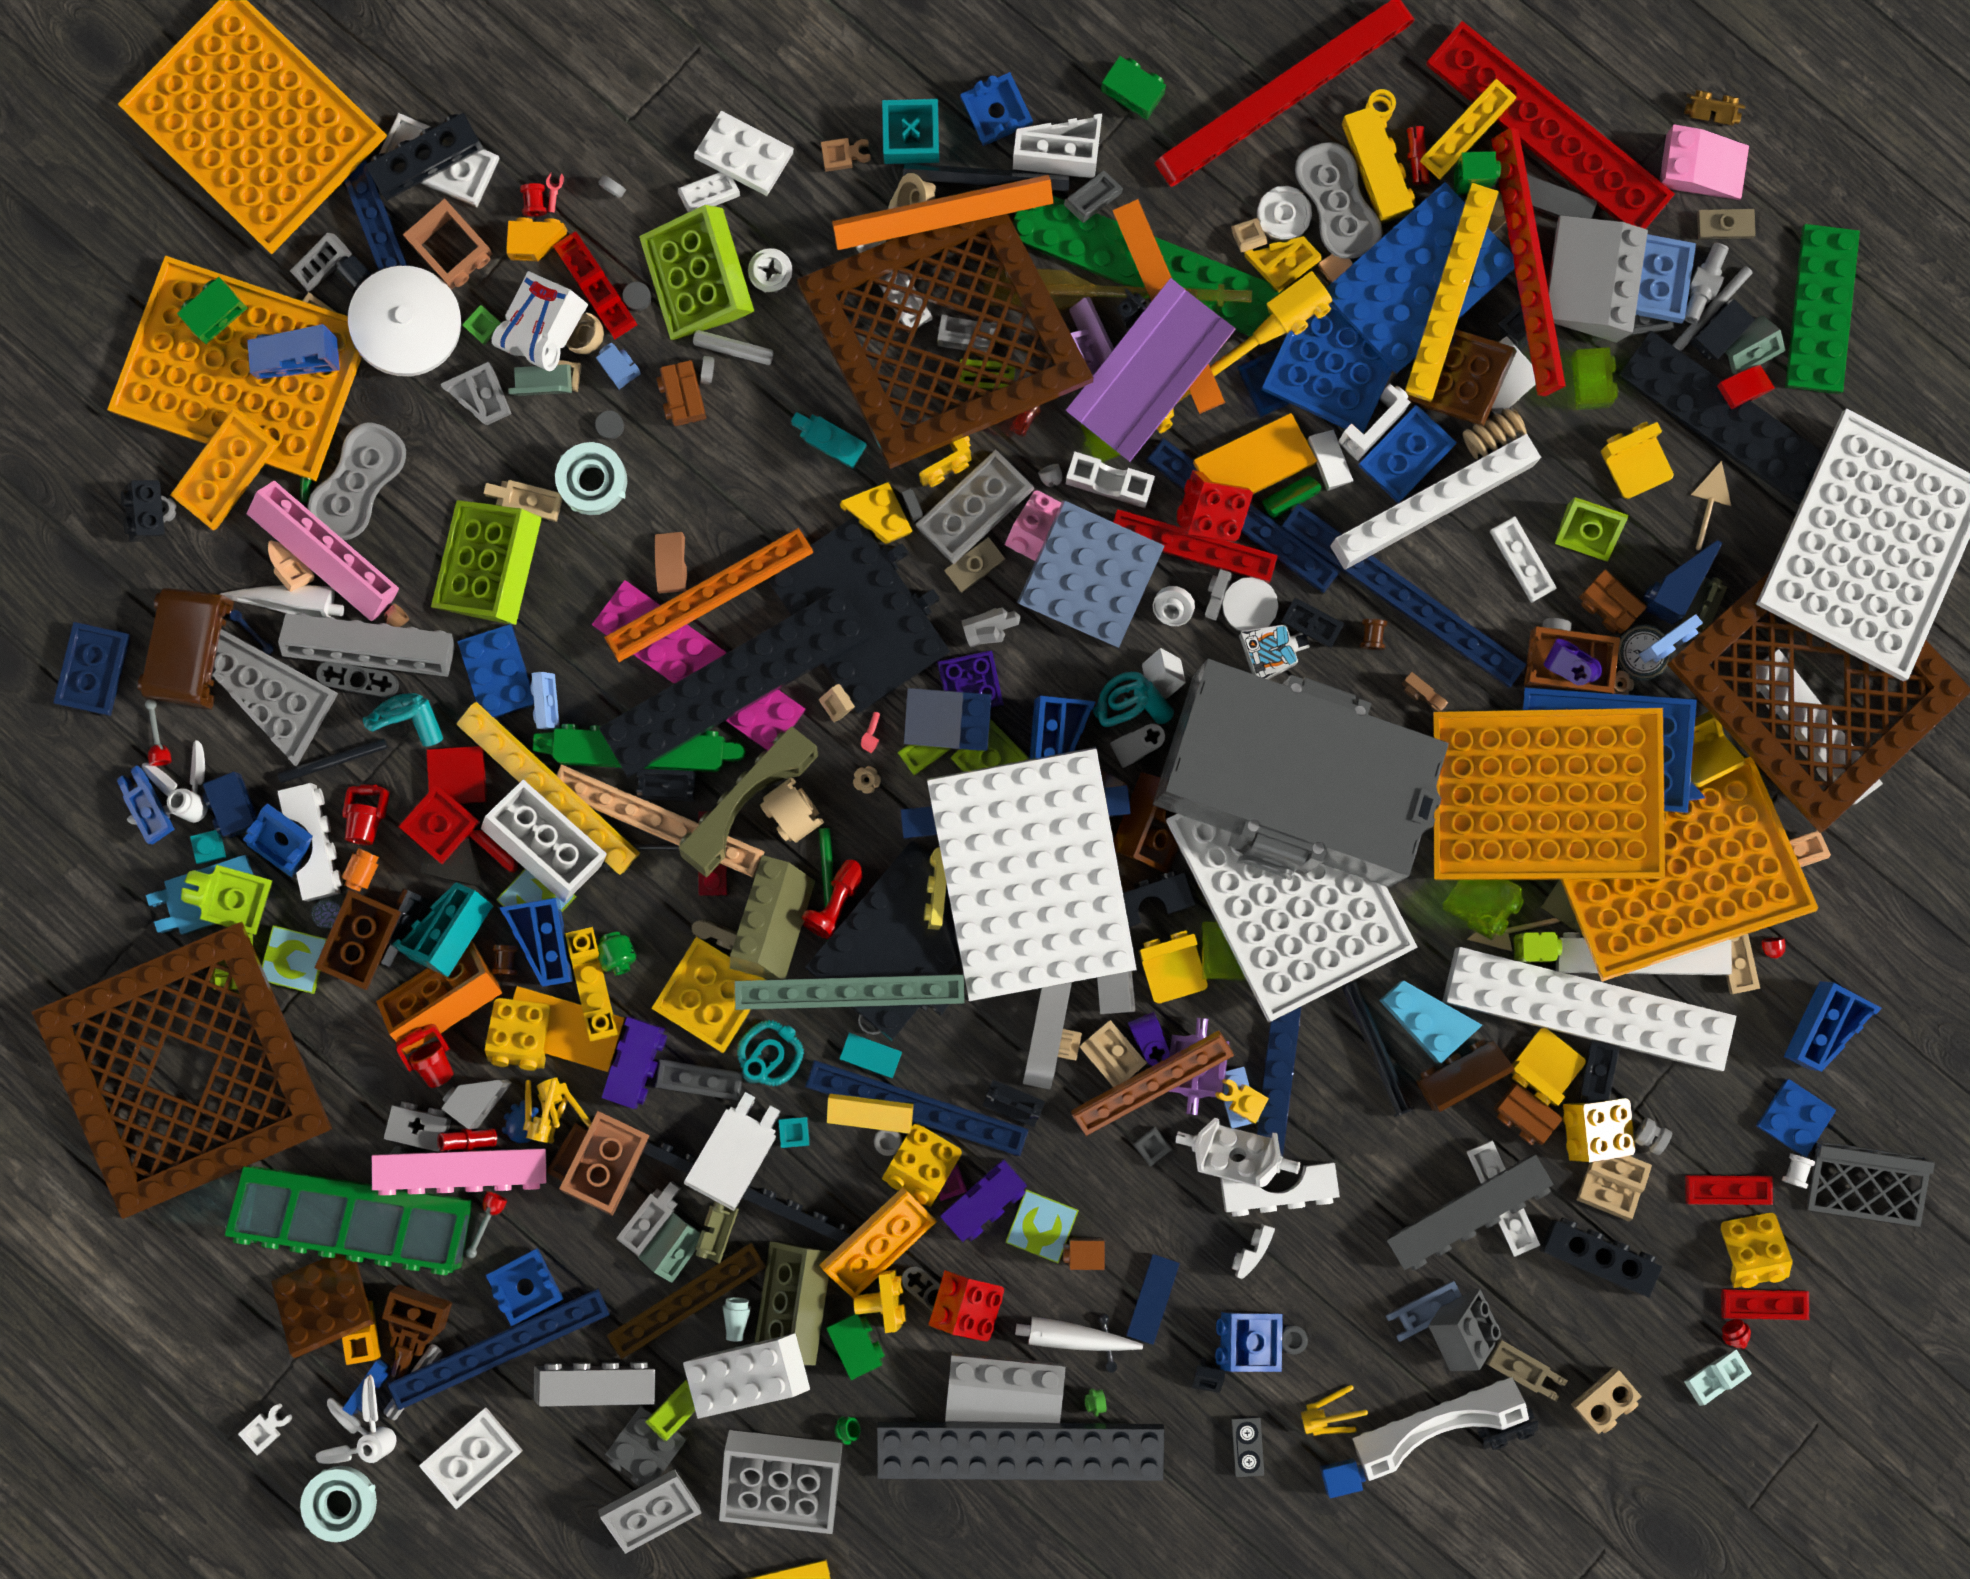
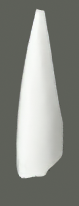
[220,585,344,618]
[1015,1317,1143,1351]

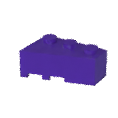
[602,1017,667,1109]
[940,1159,1027,1242]

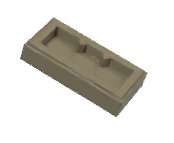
[1697,209,1756,239]
[944,537,1005,593]

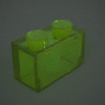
[1572,347,1618,410]

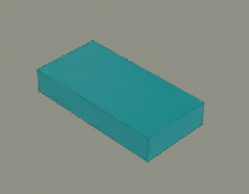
[840,1033,902,1078]

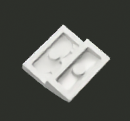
[1491,336,1536,415]

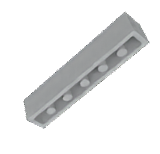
[278,613,455,677]

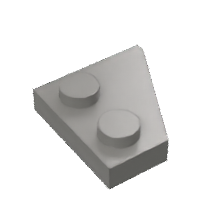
[441,362,512,425]

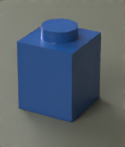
[1320,1458,1366,1498]

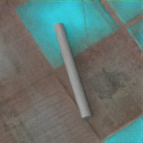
[1672,266,1752,351]

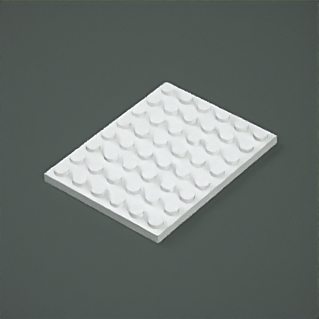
[1756,409,1970,681]
[927,747,1137,1001]
[1166,814,1417,1022]

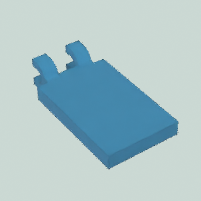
[146,855,253,935]

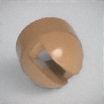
[384,603,409,627]

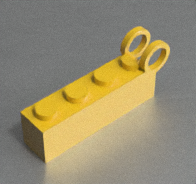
[1342,89,1416,224]

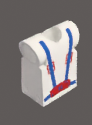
[492,271,588,371]

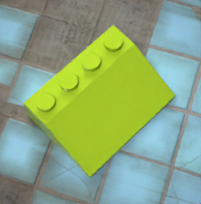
[639,205,754,340]
[431,500,542,625]

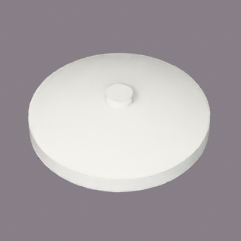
[348,266,461,376]

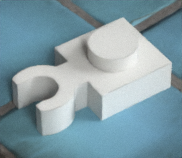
[238,1404,292,1455]

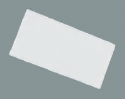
[379,113,500,207]

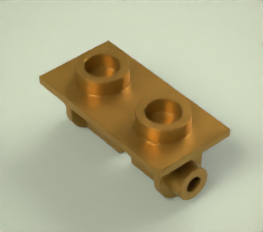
[1684,90,1746,126]

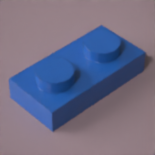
[342,1359,390,1416]

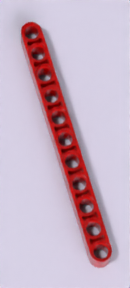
[1154,0,1415,187]

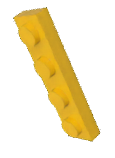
[1420,79,1516,180]

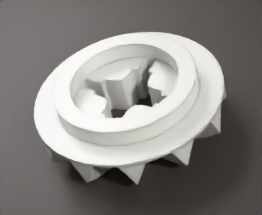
[748,248,792,293]

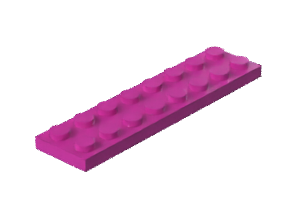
[592,580,805,751]

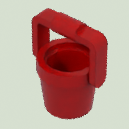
[343,784,390,845]
[396,1024,454,1088]

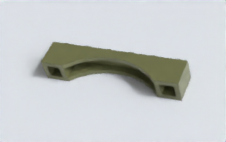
[679,726,818,878]

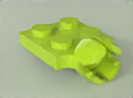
[181,865,273,935]

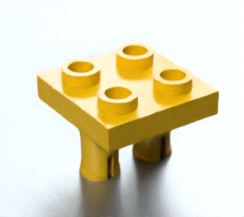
[854,1270,906,1333]

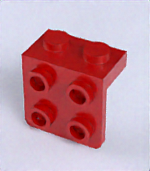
[1177,470,1253,541]
[929,1270,1004,1342]

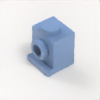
[596,343,641,389]

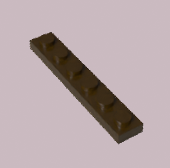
[606,1243,767,1360]

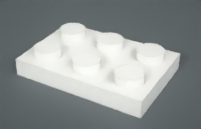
[694,111,794,196]
[419,1408,523,1509]

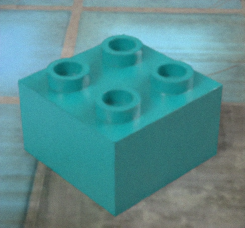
[882,99,939,164]

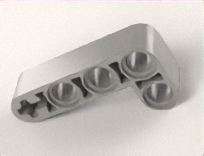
[1023,982,1072,1090]

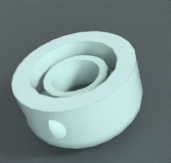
[555,442,627,515]
[300,1466,377,1542]

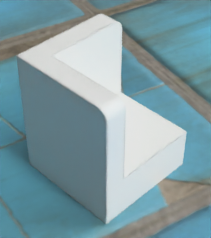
[1142,648,1186,699]

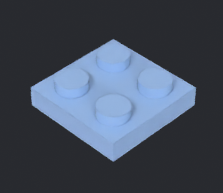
[1638,614,1703,663]

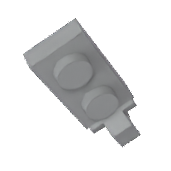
[616,1181,681,1256]

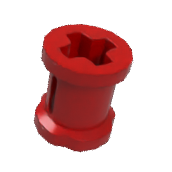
[520,183,547,217]

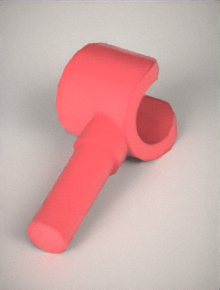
[546,172,564,213]
[861,712,880,753]

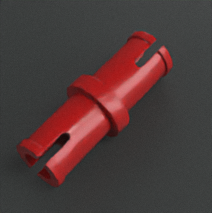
[1407,126,1430,185]
[437,1129,497,1151]

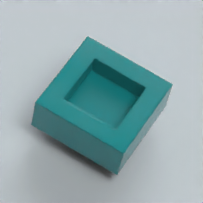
[190,830,226,864]
[779,1117,810,1148]

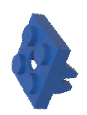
[960,72,1033,146]
[243,804,313,877]
[486,1248,563,1326]

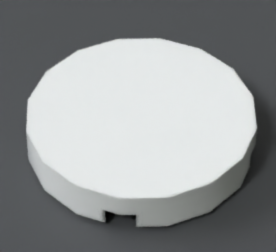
[1257,186,1312,242]
[1222,577,1278,632]

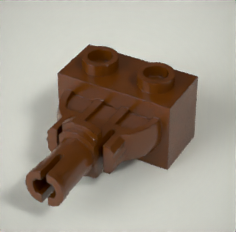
[382,1284,452,1378]

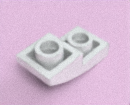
[1232,1224,1275,1279]

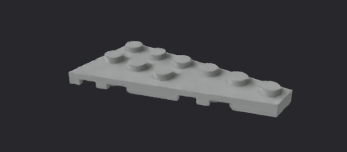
[212,629,338,766]

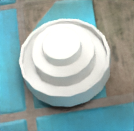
[1153,586,1195,626]

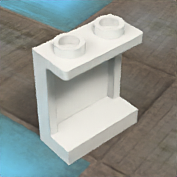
[1338,384,1410,461]

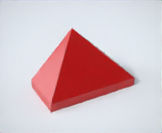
[469,830,518,873]

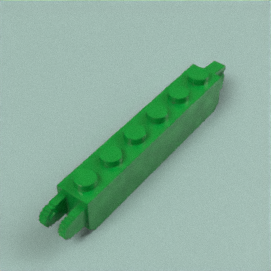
[533,724,746,772]

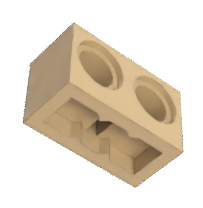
[1571,1367,1642,1434]

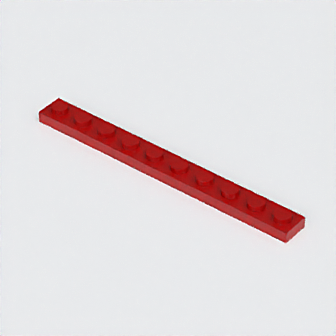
[1491,128,1566,396]

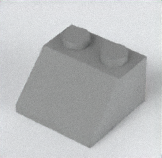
[441,1080,512,1129]

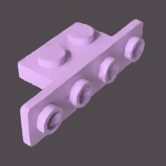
[1069,297,1114,387]

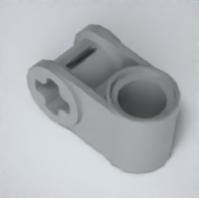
[1110,724,1165,768]

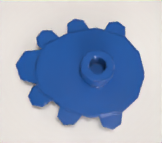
[501,1100,539,1144]

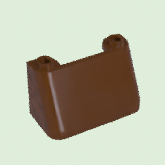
[138,588,234,710]

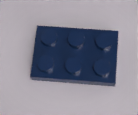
[53,622,131,716]

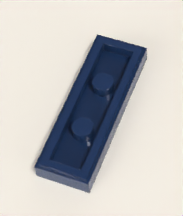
[1126,1254,1180,1345]

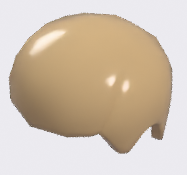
[566,313,604,354]

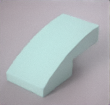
[1684,1350,1752,1406]

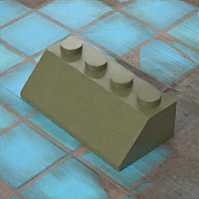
[730,855,815,980]
[755,1241,832,1365]

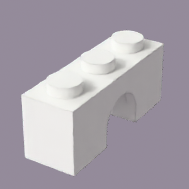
[1066,452,1155,508]

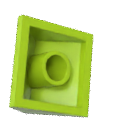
[1555,497,1628,562]

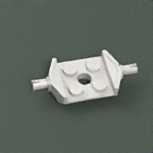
[1175,1118,1300,1188]

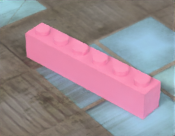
[246,481,399,621]
[372,1148,546,1195]

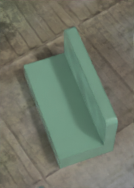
[1724,316,1785,375]
[508,364,572,396]
[638,1213,701,1283]

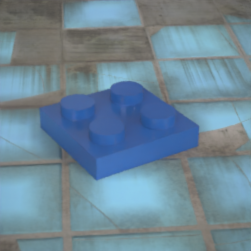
[1756,1079,1836,1158]

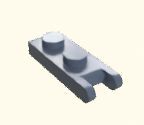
[1386,1280,1462,1341]

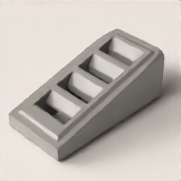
[290,233,352,292]

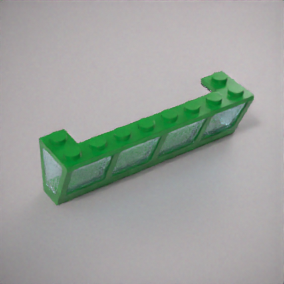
[225,1166,473,1275]

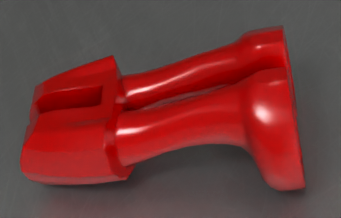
[801,859,863,939]

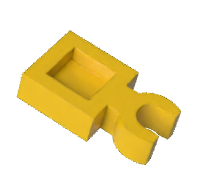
[1215,1079,1269,1123]

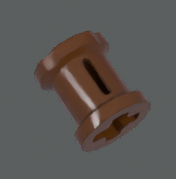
[1360,619,1387,650]
[492,945,518,975]

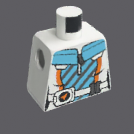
[1239,625,1309,680]

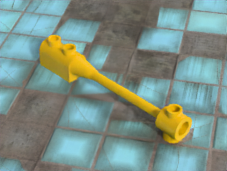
[1157,271,1332,433]

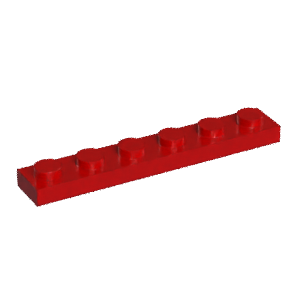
[1113,509,1278,583]

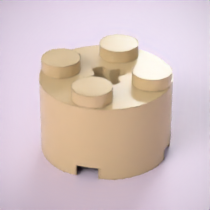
[760,777,824,843]

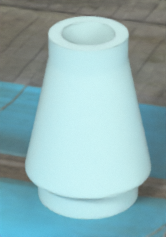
[723,1297,751,1341]

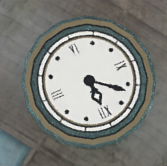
[1617,625,1672,681]

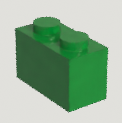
[1101,56,1166,120]
[1454,151,1501,195]
[177,277,248,344]
[826,1313,885,1380]

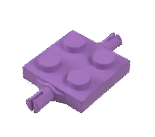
[1169,1018,1229,1115]

